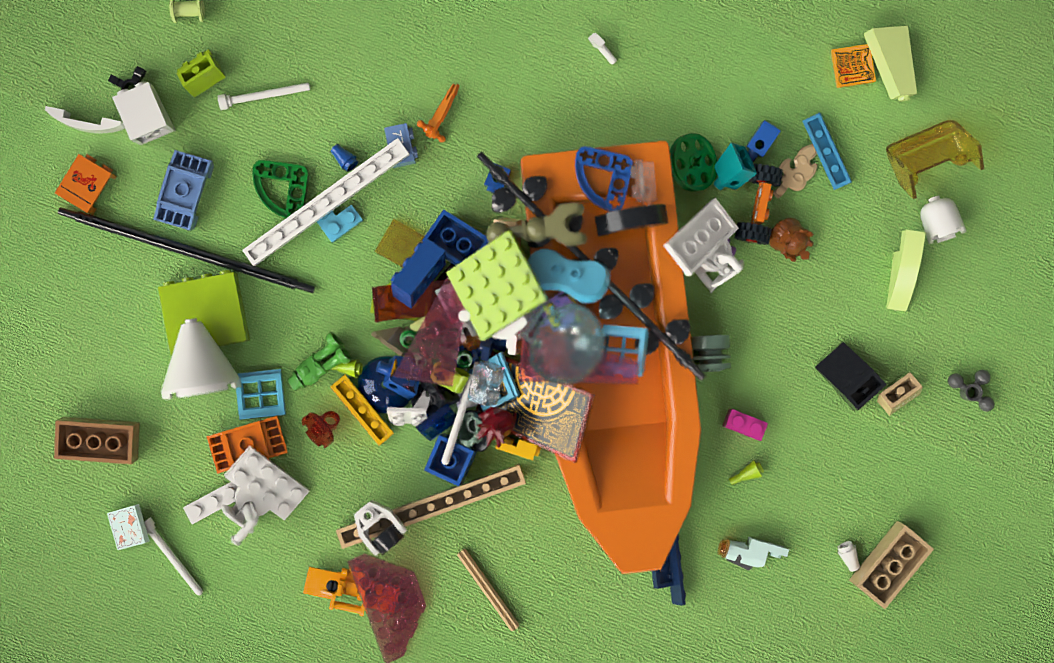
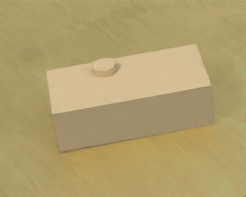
[849,521,934,609]

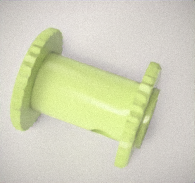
[169,0,205,23]

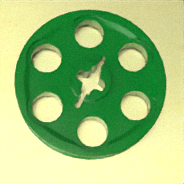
[670,133,717,192]

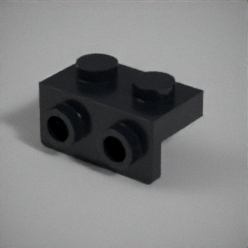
[420,369,460,410]

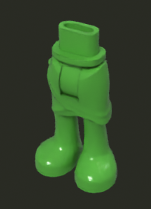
[287,332,352,391]

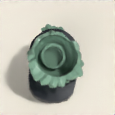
[459,410,491,452]

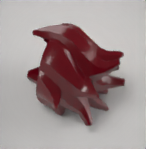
[476,406,516,448]

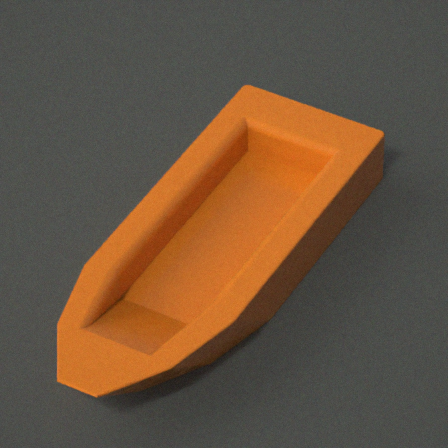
[521,141,701,574]

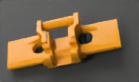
[303,566,400,616]

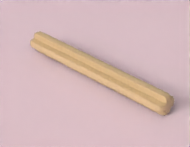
[457,549,519,631]

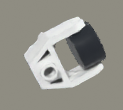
[354,500,407,556]

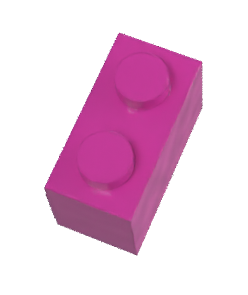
[722,409,768,441]

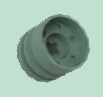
[691,335,731,372]

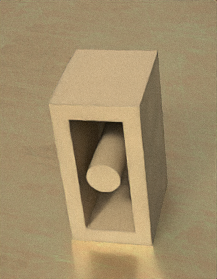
[877,373,923,416]

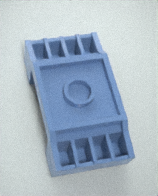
[153,150,214,231]

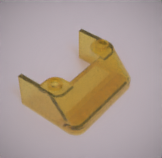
[886,120,984,199]

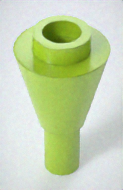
[330,359,363,378]
[729,460,764,485]

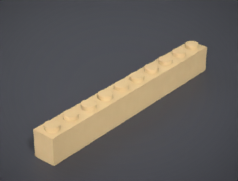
[336,464,526,549]

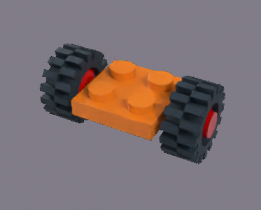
[735,163,783,245]

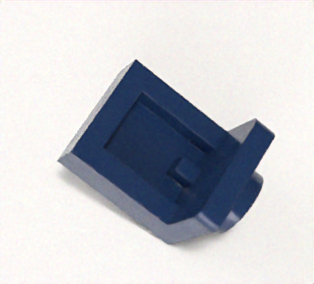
[479,336,507,362]

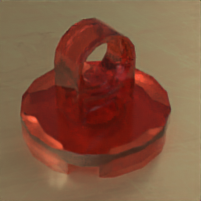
[302,411,340,448]

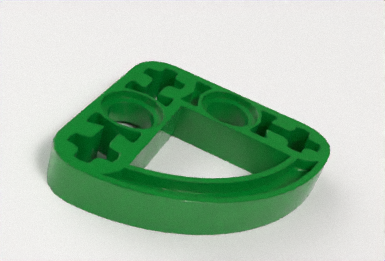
[252,160,309,219]

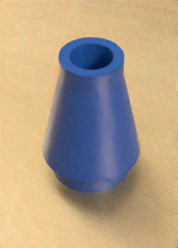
[330,144,358,172]

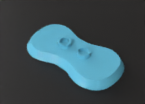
[528,249,610,303]

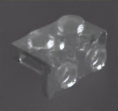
[630,160,656,203]

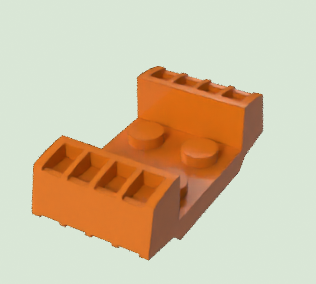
[207,416,288,474]

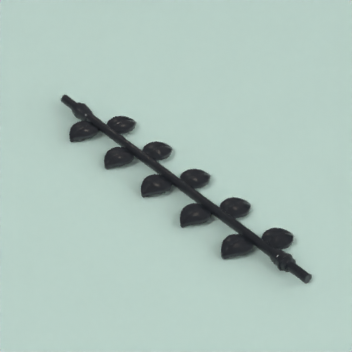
[477,151,706,381]

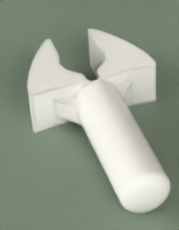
[588,33,617,64]

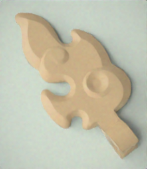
[773,143,817,199]

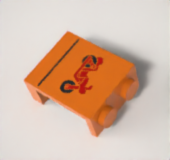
[55,154,117,215]

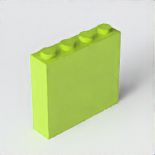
[158,270,250,355]

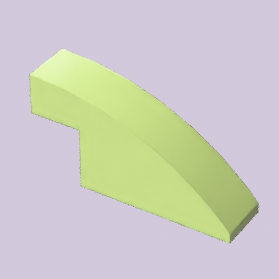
[886,230,926,311]

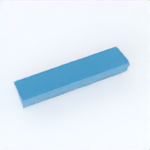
[802,113,852,190]

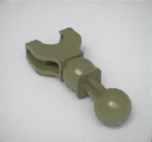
[486,203,587,246]

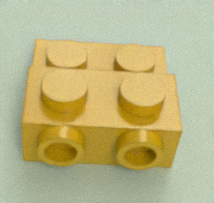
[496,436,541,460]

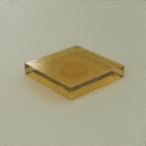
[374,218,425,268]

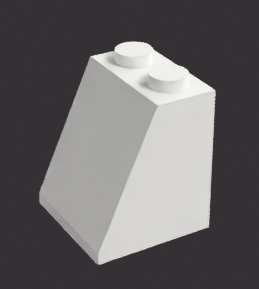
[112,81,176,145]

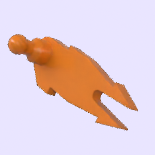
[417,84,460,143]

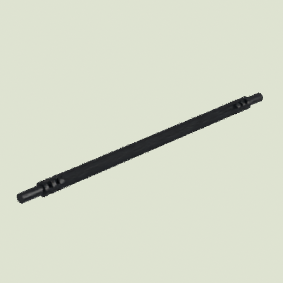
[58,207,316,293]

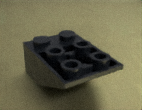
[815,342,887,411]

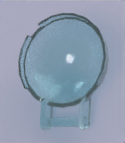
[517,303,605,384]

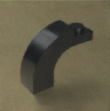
[595,204,669,236]

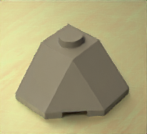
[371,326,413,357]

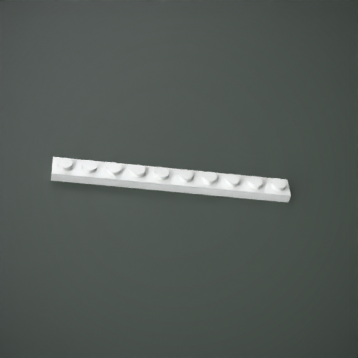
[243,138,410,266]

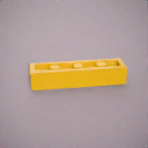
[330,374,394,446]

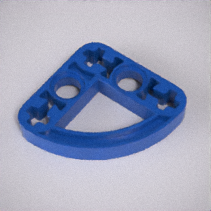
[575,146,633,212]

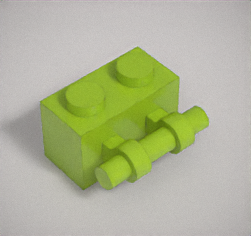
[176,49,226,98]

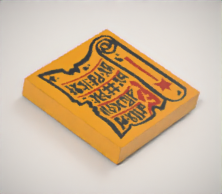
[831,44,876,88]

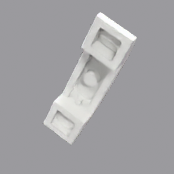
[45,106,125,133]

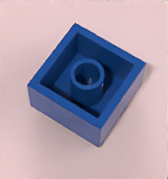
[424,433,477,486]

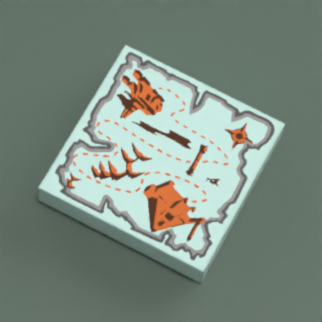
[107,504,149,550]

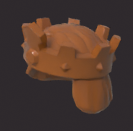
[769,218,814,262]

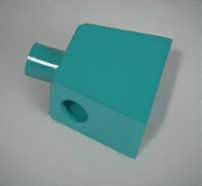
[714,142,757,190]

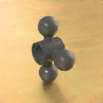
[948,369,995,412]

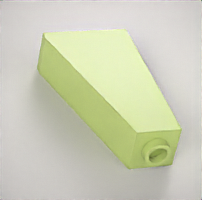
[864,26,917,102]

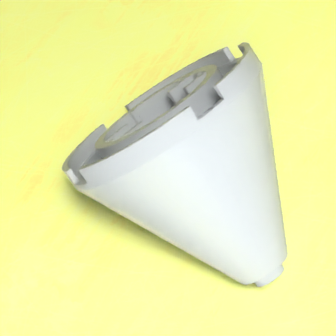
[161,318,242,399]

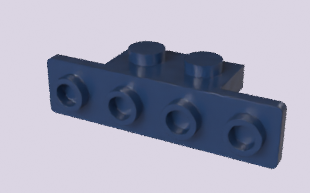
[652,534,686,606]

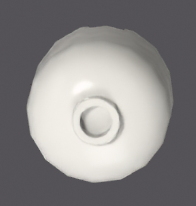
[920,196,967,244]

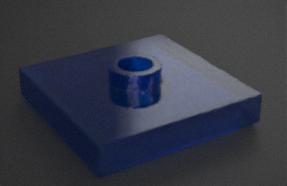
[416,404,457,441]

